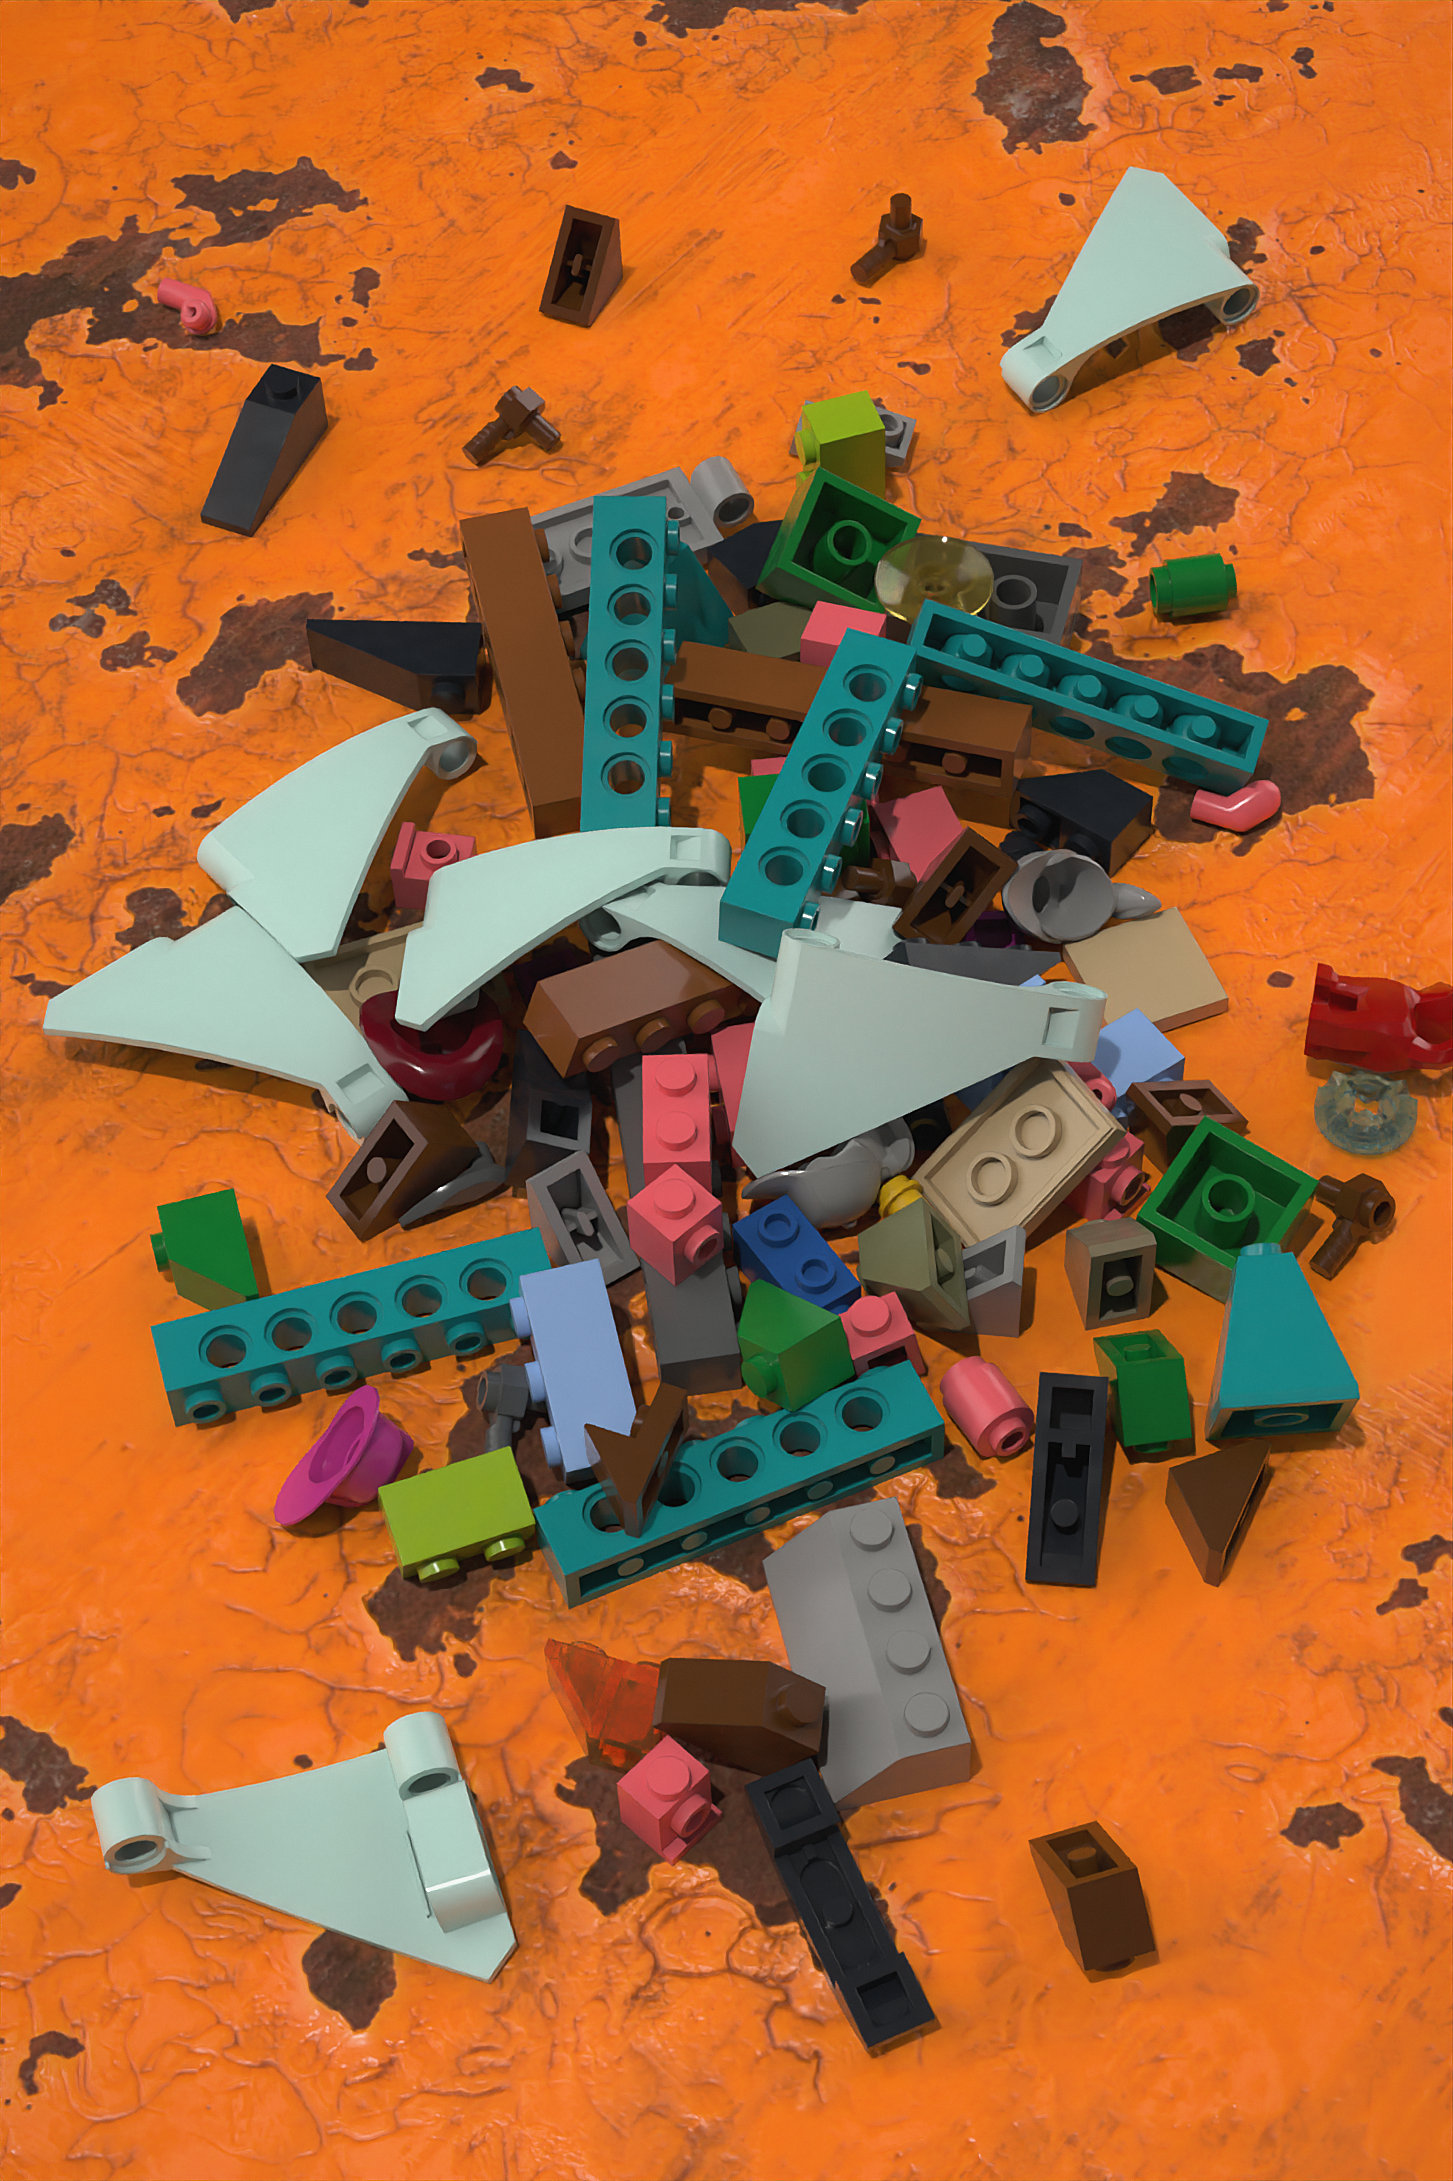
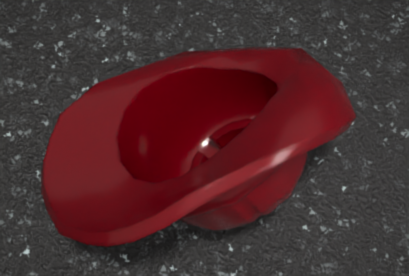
[359,988,504,1101]

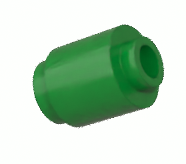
[1149,553,1237,618]

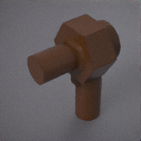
[850,193,923,283]
[462,385,562,465]
[841,858,917,909]
[1309,1173,1396,1278]

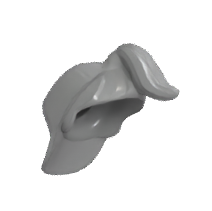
[1001,849,1162,944]
[741,1116,914,1230]

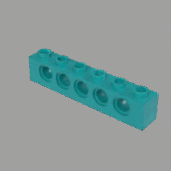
[580,496,680,833]
[906,598,1269,796]
[718,627,923,959]
[150,1227,552,1427]
[533,1360,945,1609]

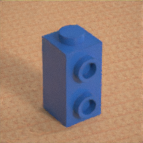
[732,1194,862,1315]

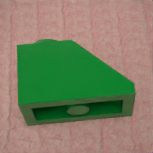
[150,1188,260,1311]
[737,1279,855,1412]
[1093,1329,1192,1453]

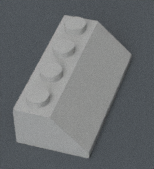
[762,1496,971,1811]

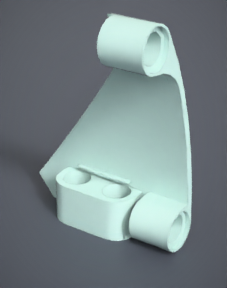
[999,166,1260,413]
[197,707,478,964]
[395,826,732,1032]
[578,880,906,1003]
[42,906,409,1146]
[732,928,1108,1179]
[90,1711,517,1984]

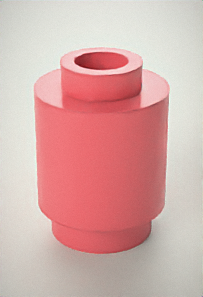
[940,1356,1035,1457]

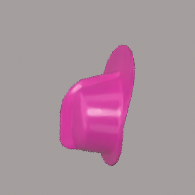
[274,1385,414,1526]

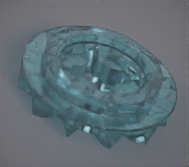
[1314,1068,1418,1155]

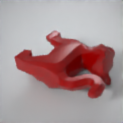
[1304,963,1453,1075]

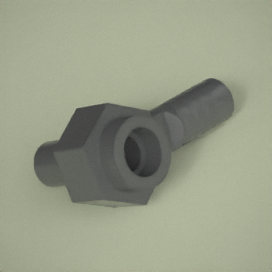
[476,1363,548,1454]

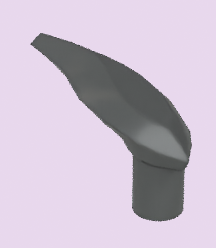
[398,1141,505,1227]

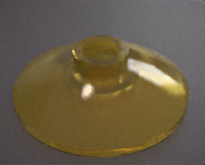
[874,535,994,625]

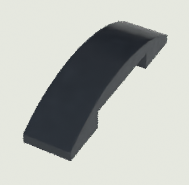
[744,1758,936,2052]

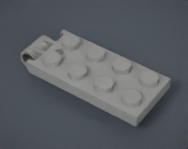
[530,456,755,615]

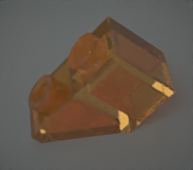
[544,1638,675,1775]

